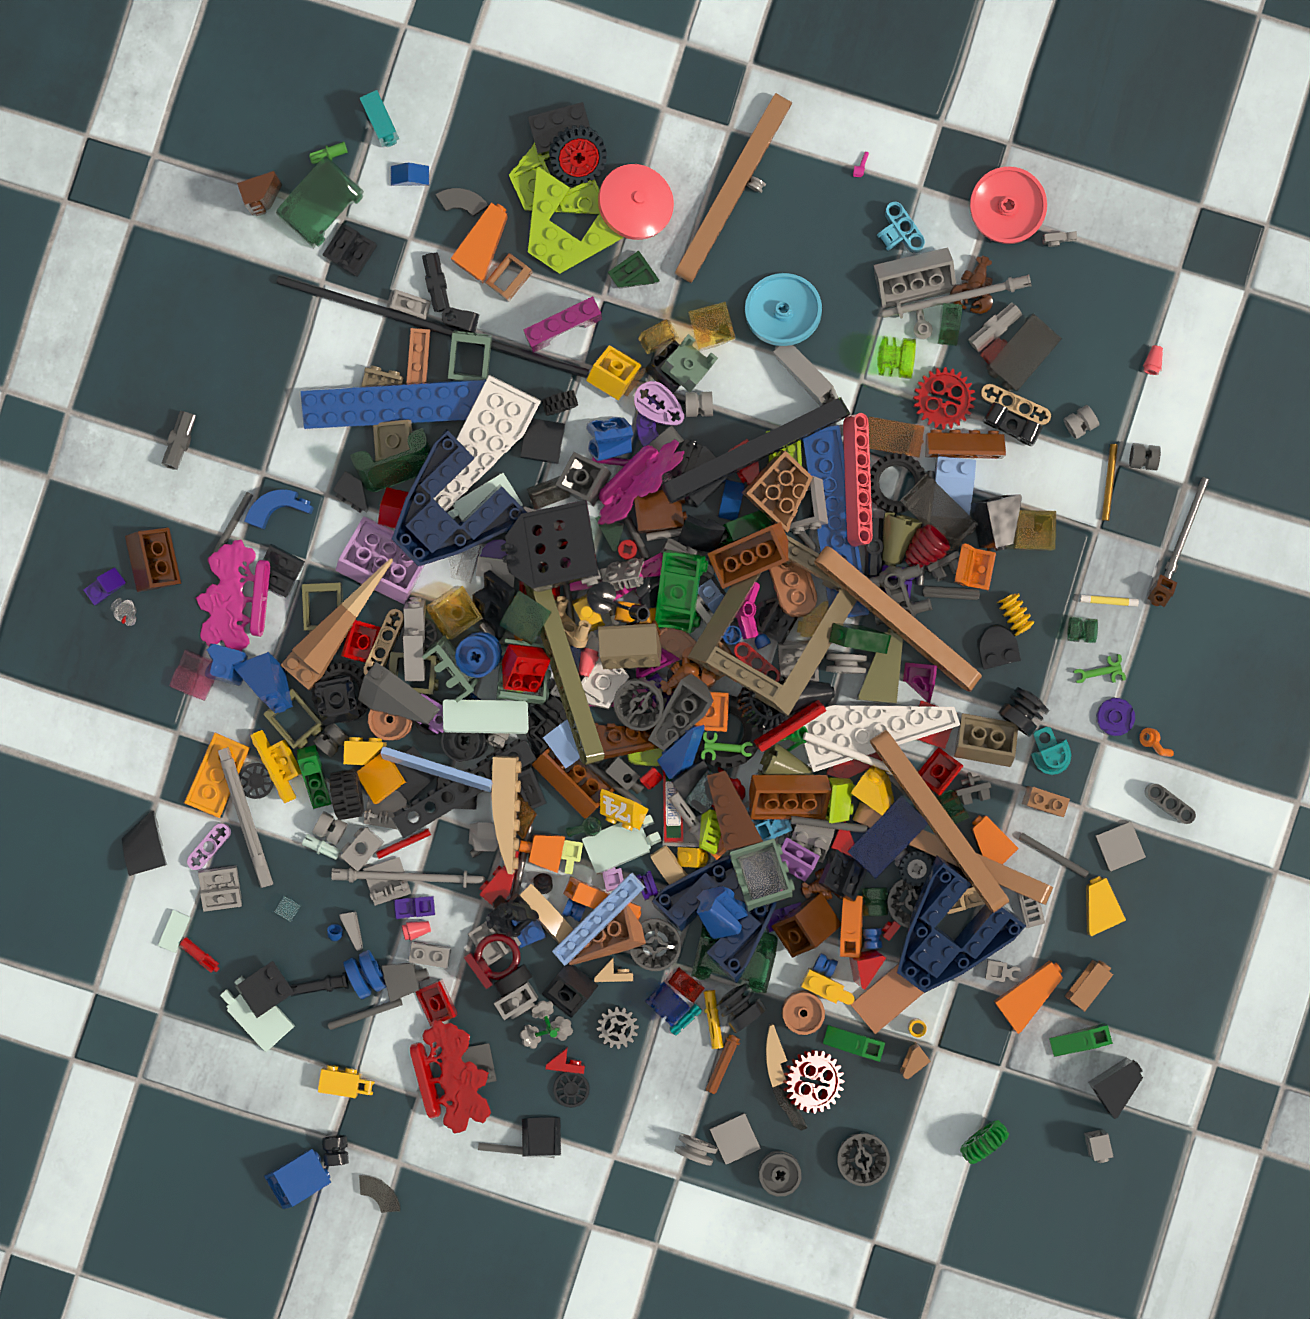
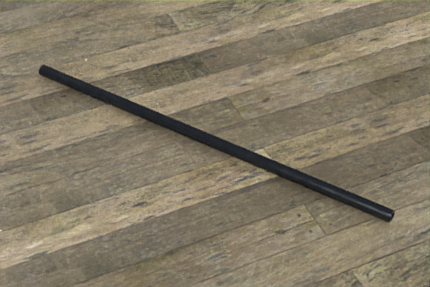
[277,275,590,379]

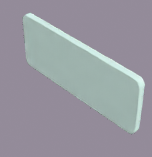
[443,699,528,734]

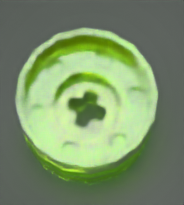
[877,336,916,379]

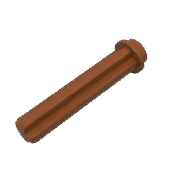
[706,1034,740,1094]

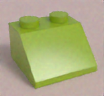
[825,777,855,823]

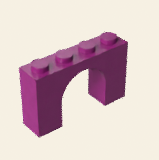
[523,296,602,352]

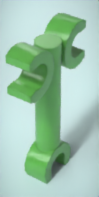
[1073,654,1126,683]
[701,732,752,760]

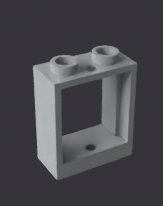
[789,476,828,534]

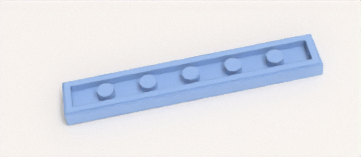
[381,747,493,793]
[552,873,645,966]

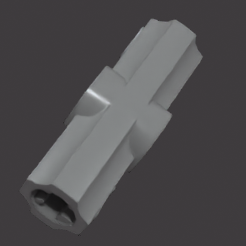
[968,302,1022,353]

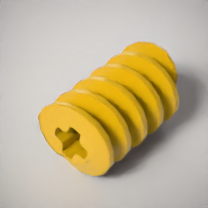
[996,593,1034,636]

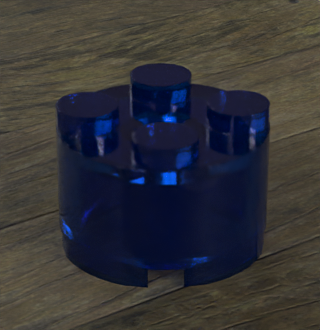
[645,982,691,1028]

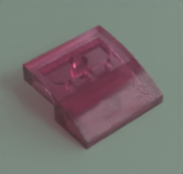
[169,649,215,701]

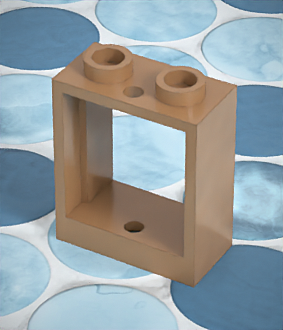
[1022,786,1070,817]
[1065,960,1113,1011]

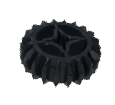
[737,687,786,731]

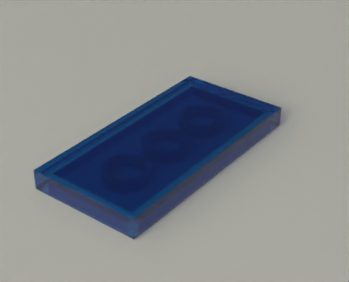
[848,796,928,879]

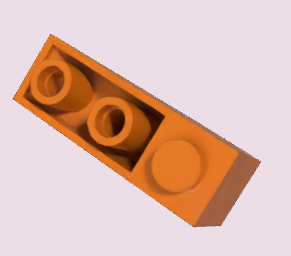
[840,895,863,958]

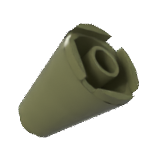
[882,512,922,567]
[758,743,814,775]

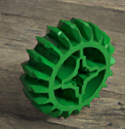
[960,1120,1009,1164]

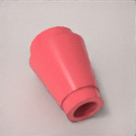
[1143,345,1163,375]
[578,648,599,677]
[402,921,431,941]

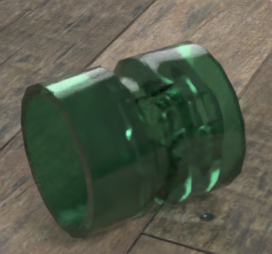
[1067,617,1098,643]
[862,887,888,916]

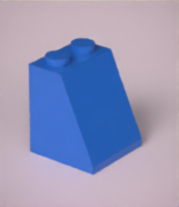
[234,652,293,713]
[264,1149,331,1209]

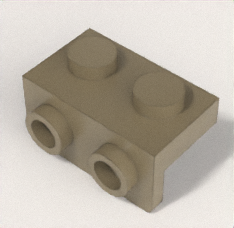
[362,365,404,386]

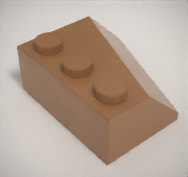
[742,450,813,533]

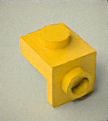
[677,847,708,868]

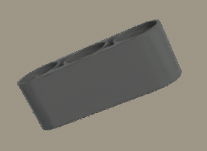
[1145,784,1196,824]

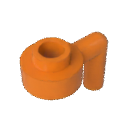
[1140,728,1174,757]

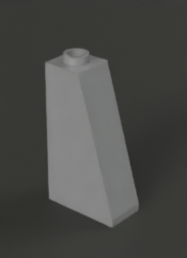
[773,345,838,406]

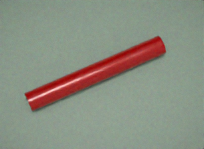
[376,828,431,859]

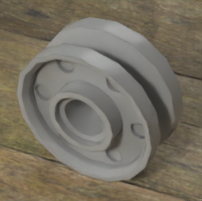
[826,654,867,674]
[674,1134,718,1165]

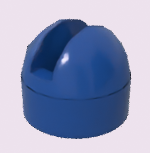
[754,634,771,650]
[327,924,343,941]

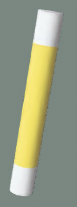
[1080,595,1139,607]

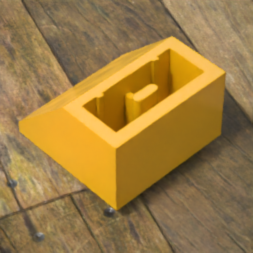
[343,737,387,765]

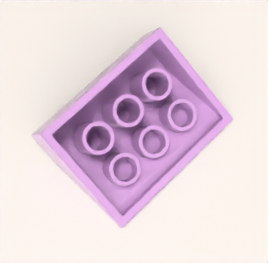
[336,516,425,604]

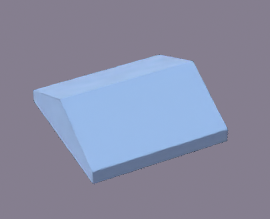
[543,719,580,768]

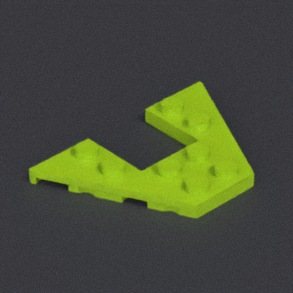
[509,143,600,215]
[528,167,624,274]

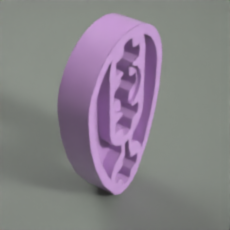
[634,381,684,426]

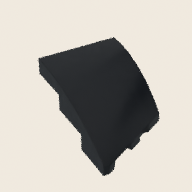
[472,570,515,641]
[526,689,567,759]
[122,811,167,876]

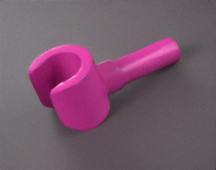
[853,151,869,177]

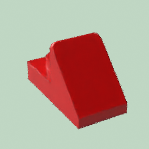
[546,1047,585,1074]

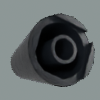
[780,677,835,715]

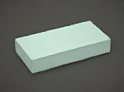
[158,910,191,953]

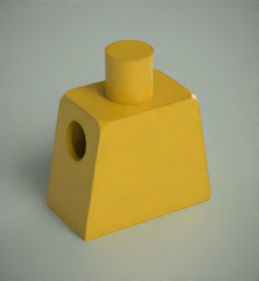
[572,594,606,634]

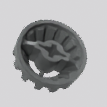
[614,677,667,731]
[887,878,924,928]
[630,918,681,971]
[837,1132,890,1186]

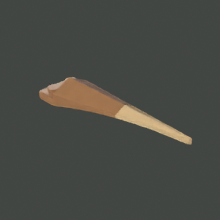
[281,558,393,690]

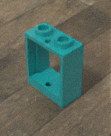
[360,90,399,147]

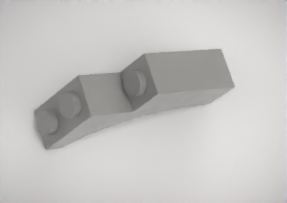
[403,597,426,681]

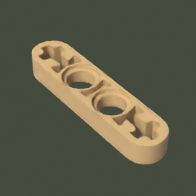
[980,384,1051,425]
[364,609,404,675]

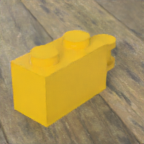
[800,968,854,1005]
[318,1065,375,1098]

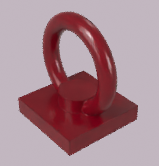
[464,933,520,989]

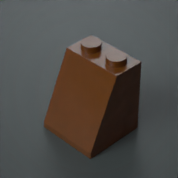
[634,490,687,534]
[771,893,841,958]

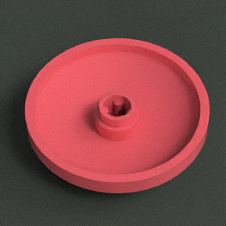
[598,164,674,240]
[970,167,1047,244]

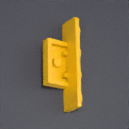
[250,730,302,803]

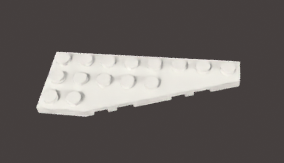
[434,375,541,511]
[804,705,960,772]

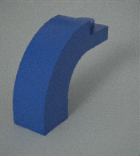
[244,490,314,530]

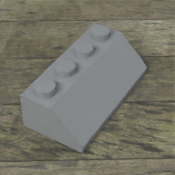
[873,247,956,309]

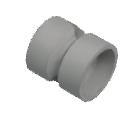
[685,391,713,417]
[1063,405,1099,439]
[312,811,348,845]

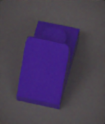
[83,568,126,606]

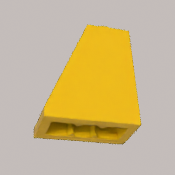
[1086,876,1126,936]

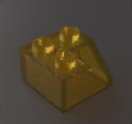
[688,302,736,351]
[1014,510,1056,551]
[425,586,482,639]

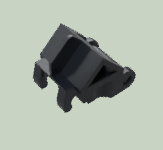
[486,892,539,937]

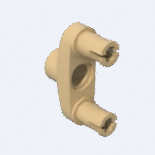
[556,596,591,648]

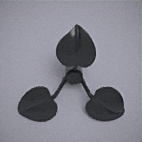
[587,576,660,625]

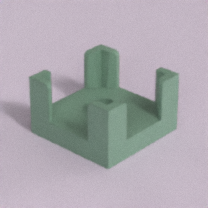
[661,334,718,393]

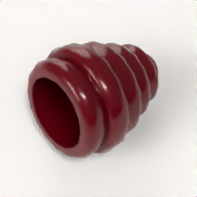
[905,524,950,568]

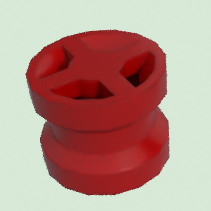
[618,540,637,560]

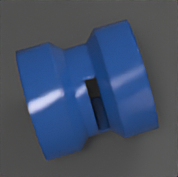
[722,625,742,645]
[562,898,586,922]
[862,928,882,949]
[813,953,838,978]

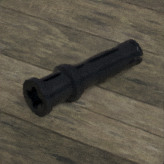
[289,972,349,997]

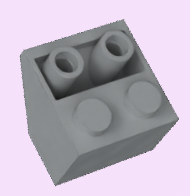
[790,818,835,863]

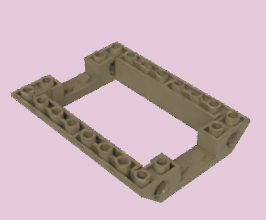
[688,535,857,716]

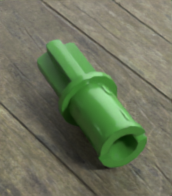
[309,142,348,164]

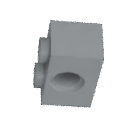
[340,827,384,872]
[409,942,451,968]
[1084,1129,1113,1163]

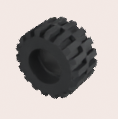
[329,769,364,820]

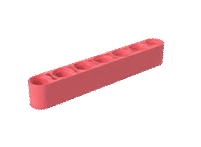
[843,413,873,547]

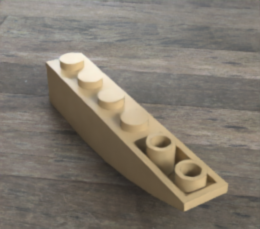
[492,756,522,874]

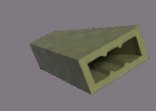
[857,629,903,703]

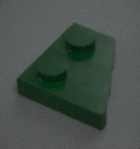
[608,251,660,289]

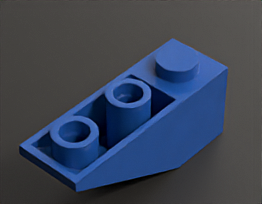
[657,725,705,779]

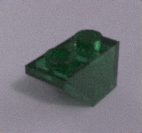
[938,303,962,346]

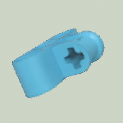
[877,202,925,253]

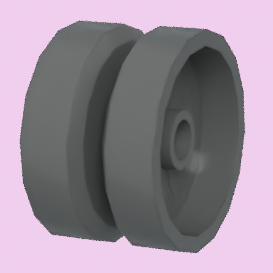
[758,1151,801,1196]

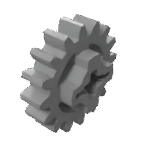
[597,1006,639,1049]

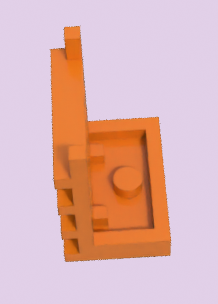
[955,544,996,591]

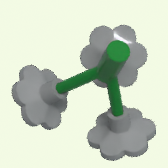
[520,1001,573,1049]

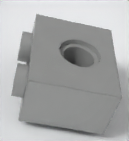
[494,981,538,1020]

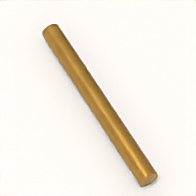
[1102,444,1118,521]

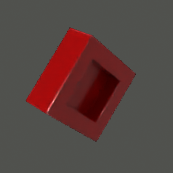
[882,920,901,941]

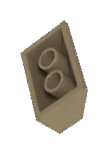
[598,624,661,669]
[954,713,1018,767]

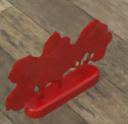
[410,1020,491,1134]

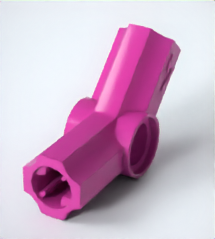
[735,582,760,639]

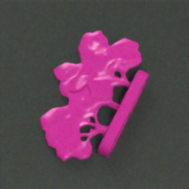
[598,439,684,525]
[196,539,270,652]

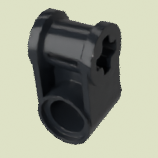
[442,307,480,333]

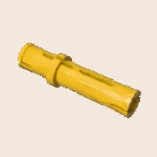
[703,990,724,1049]

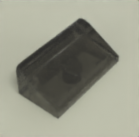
[527,476,570,510]

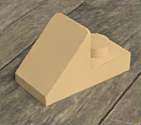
[594,957,633,982]

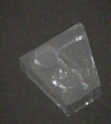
[448,545,481,583]

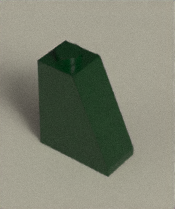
[718,510,772,549]
[829,623,891,654]

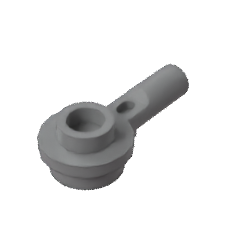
[914,301,933,339]

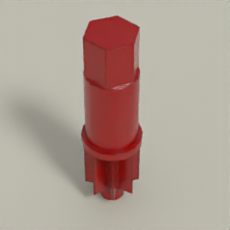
[179,937,220,973]

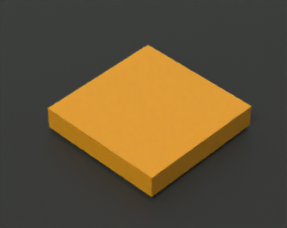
[357,753,405,804]

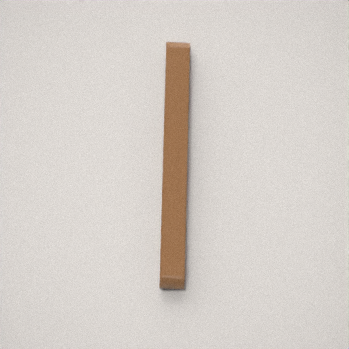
[675,93,792,283]
[814,546,982,692]
[869,729,1009,913]
[852,802,1053,905]

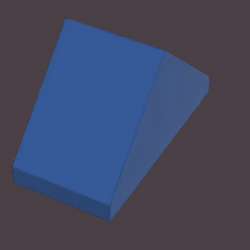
[391,162,429,186]
[718,480,745,520]

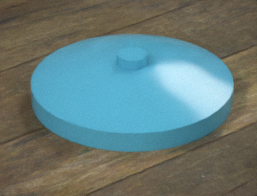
[745,273,822,346]

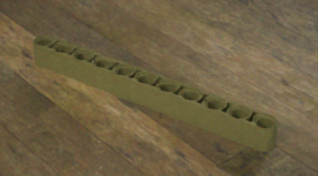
[524,567,604,765]

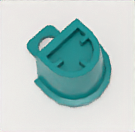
[1031,727,1071,775]

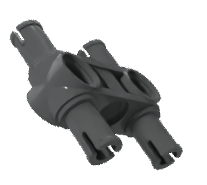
[869,564,933,625]

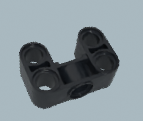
[983,402,1043,447]

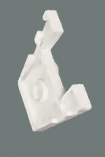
[550,631,630,710]

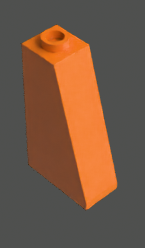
[451,203,508,283]
[563,876,641,920]
[994,961,1063,1034]

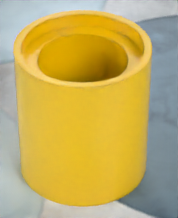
[908,1018,927,1038]

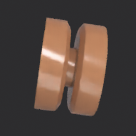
[368,709,414,740]
[782,990,825,1035]

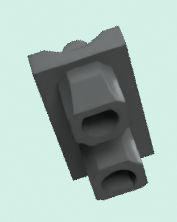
[927,551,960,582]
[955,772,991,805]

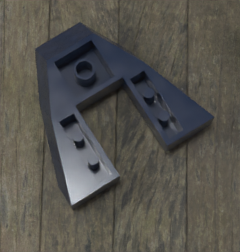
[392,429,528,567]
[652,851,782,984]
[897,855,1026,993]

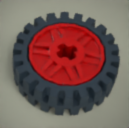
[549,125,607,184]

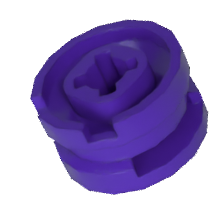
[636,871,659,900]

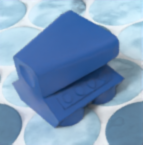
[586,417,633,461]
[205,643,248,686]
[696,886,748,939]

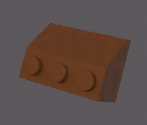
[237,171,282,216]
[125,528,181,592]

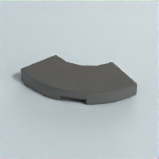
[436,188,489,216]

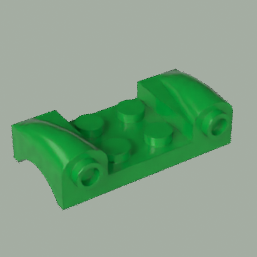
[655,550,708,634]

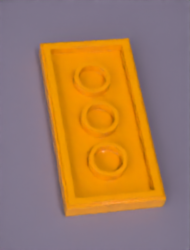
[184,732,250,818]

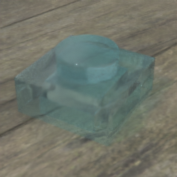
[274,896,301,922]

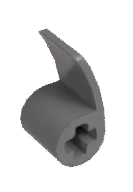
[649,426,684,452]

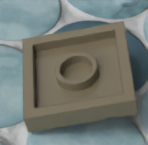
[373,420,414,462]

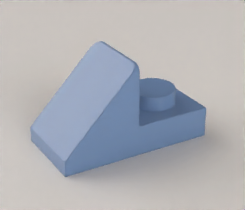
[698,579,724,614]

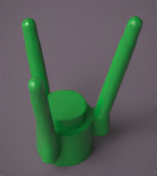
[779,722,808,752]

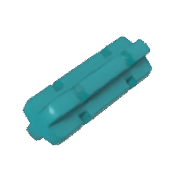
[669,1004,702,1036]

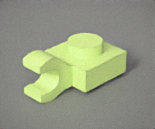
[561,840,583,874]

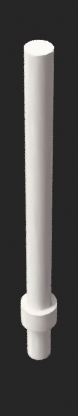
[803,732,892,775]

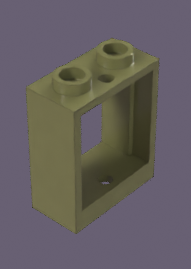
[302,583,343,633]
[389,652,441,695]
[263,689,323,749]

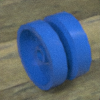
[455,631,502,678]
[343,950,387,1000]

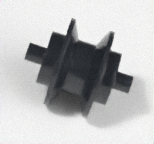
[533,873,553,894]

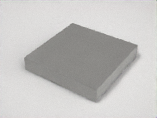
[1095,821,1146,872]
[710,1113,761,1165]

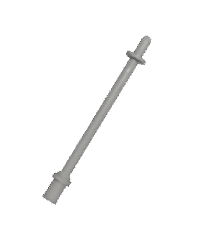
[880,274,1032,319]
[332,867,485,888]

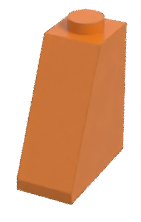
[971,815,1019,865]

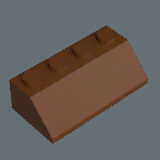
[925,429,1006,459]
[708,522,788,589]
[532,747,615,820]
[749,775,832,819]

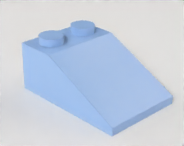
[931,456,976,519]

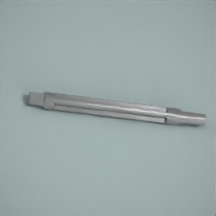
[218,747,273,888]

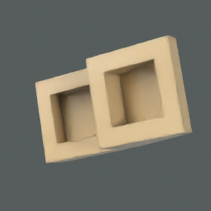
[650,845,688,885]
[948,887,985,914]

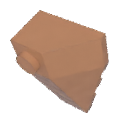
[569,905,646,965]

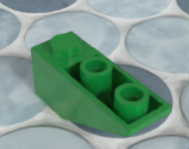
[297,745,332,809]
[1049,1023,1113,1057]
[823,1025,885,1062]

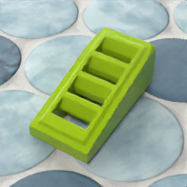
[699,810,721,854]

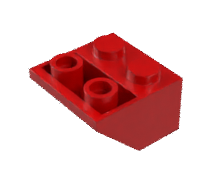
[502,644,551,692]

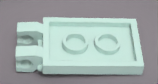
[448,473,523,520]
[582,815,662,875]
[220,976,295,1052]

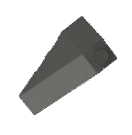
[358,662,440,725]
[648,674,714,751]

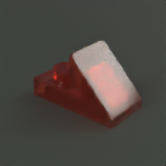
[668,967,705,1003]

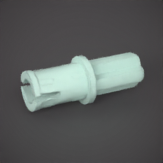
[302,834,341,860]

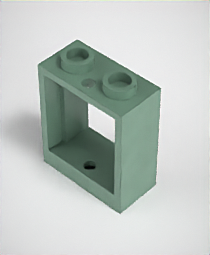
[448,330,492,381]

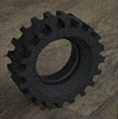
[697,695,763,768]

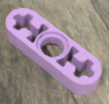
[187,823,231,870]

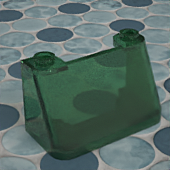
[276,156,364,249]
[350,428,432,492]
[691,924,778,993]

